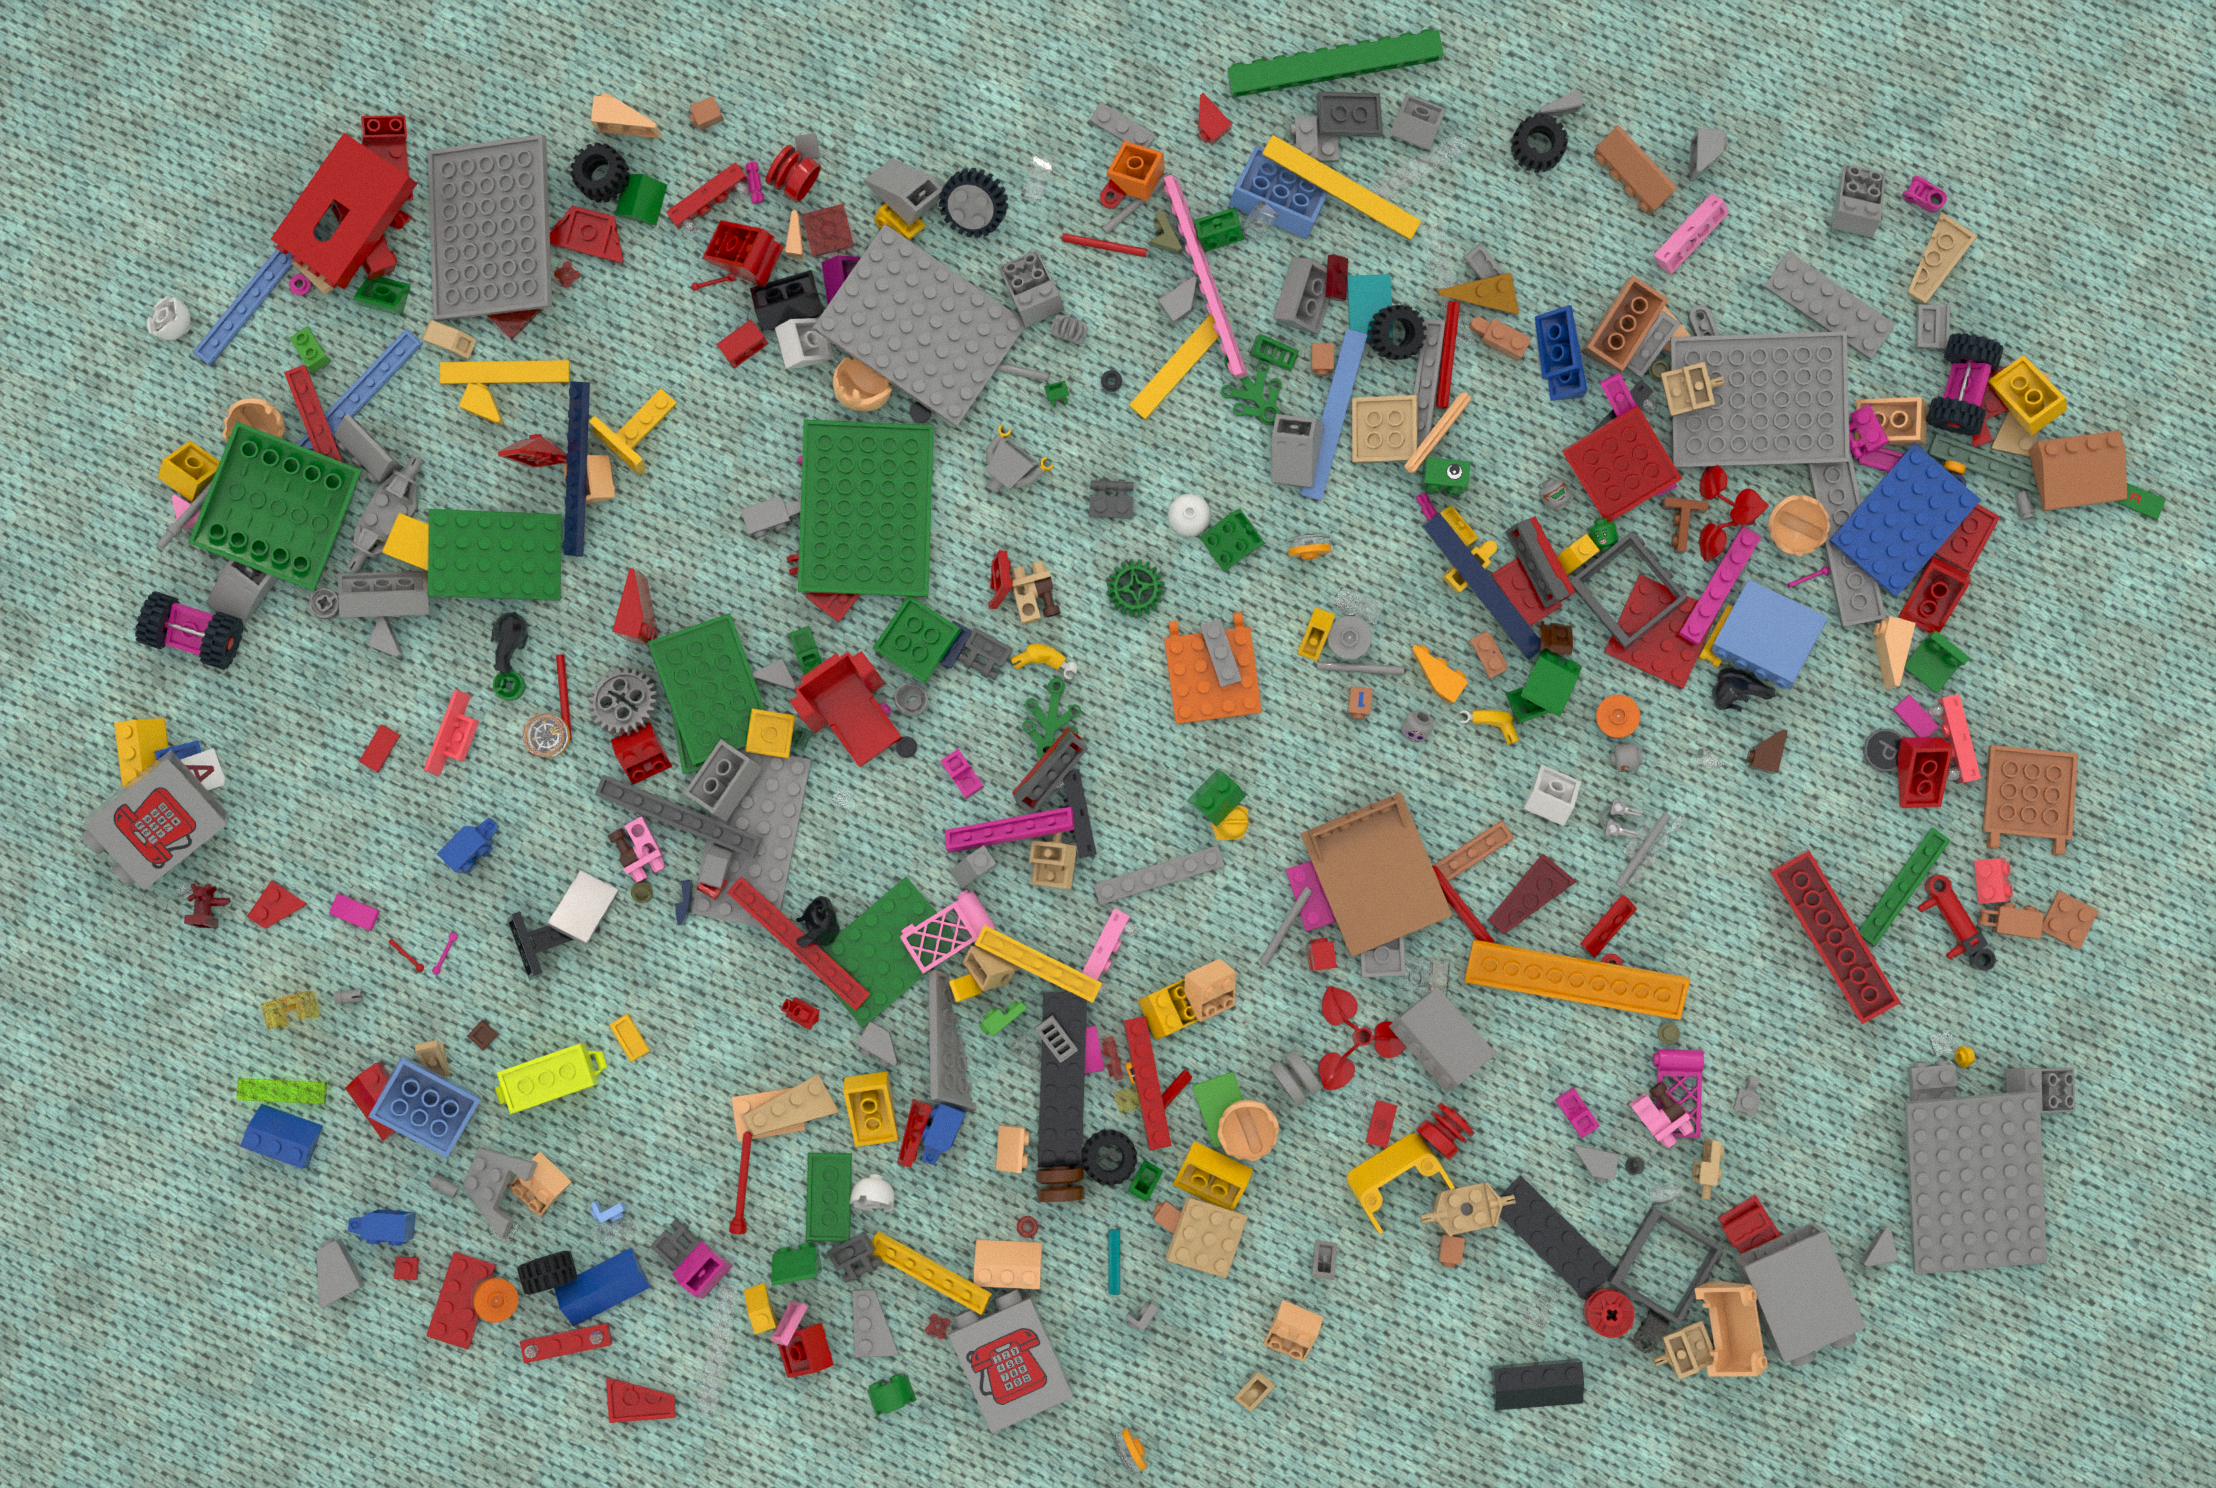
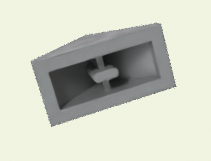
[367,616,404,658]
[753,658,798,690]
[700,843,735,889]
[1859,1225,1898,1267]
[1310,1240,1337,1280]

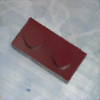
[1326,254,1348,301]

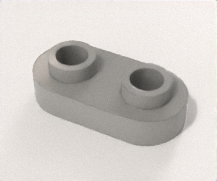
[1688,305,1719,336]

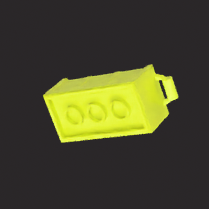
[495,1042,607,1114]

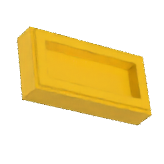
[609,1014,650,1062]

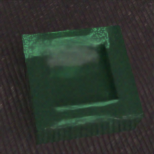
[791,726,813,752]

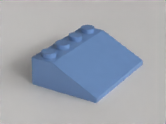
[1229,146,1328,239]
[368,1055,481,1158]

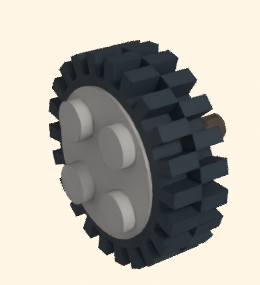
[939,168,1008,238]

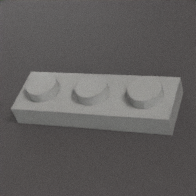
[1089,102,1155,148]
[1626,311,1681,377]
[1200,618,1241,687]

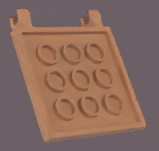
[1982,745,2078,855]

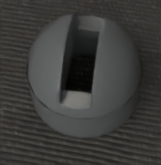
[1625,1157,1645,1175]

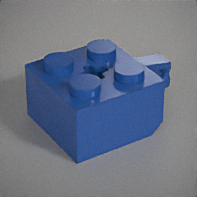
[437,818,499,873]
[921,1103,967,1165]
[348,1209,416,1246]

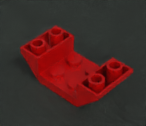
[361,115,413,201]

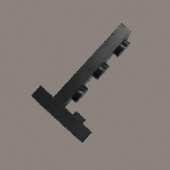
[507,911,600,981]

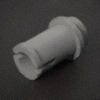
[2015,491,2036,520]
[334,988,363,1006]
[429,1174,459,1199]

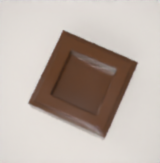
[467,1020,499,1051]

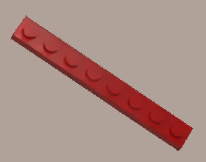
[726,876,871,1010]

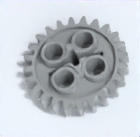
[588,667,659,736]

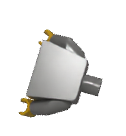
[986,425,1053,493]

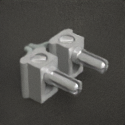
[1597,798,1643,839]

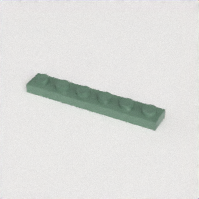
[1928,434,2039,495]

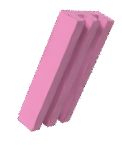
[771,1301,808,1346]

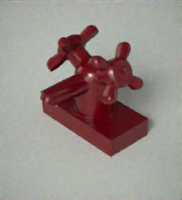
[184,883,231,928]

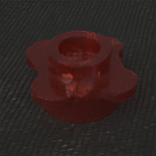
[554,261,580,287]
[925,1314,950,1339]

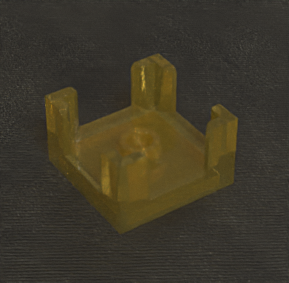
[261,991,321,1029]

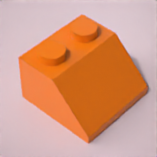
[1107,141,1165,201]

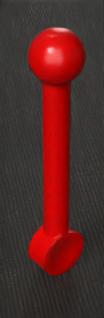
[691,273,735,291]
[388,938,424,972]

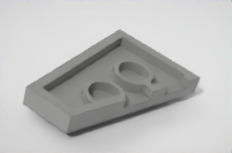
[852,1289,899,1358]

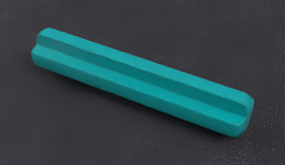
[1108,1229,1120,1295]

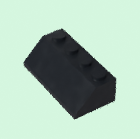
[1491,1359,1584,1411]

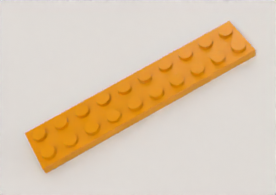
[1464,940,1690,1020]

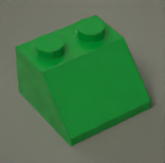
[1188,769,1247,827]

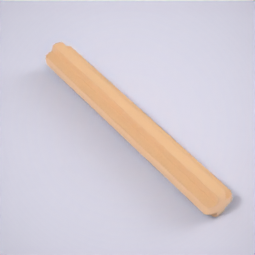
[1405,392,1471,473]

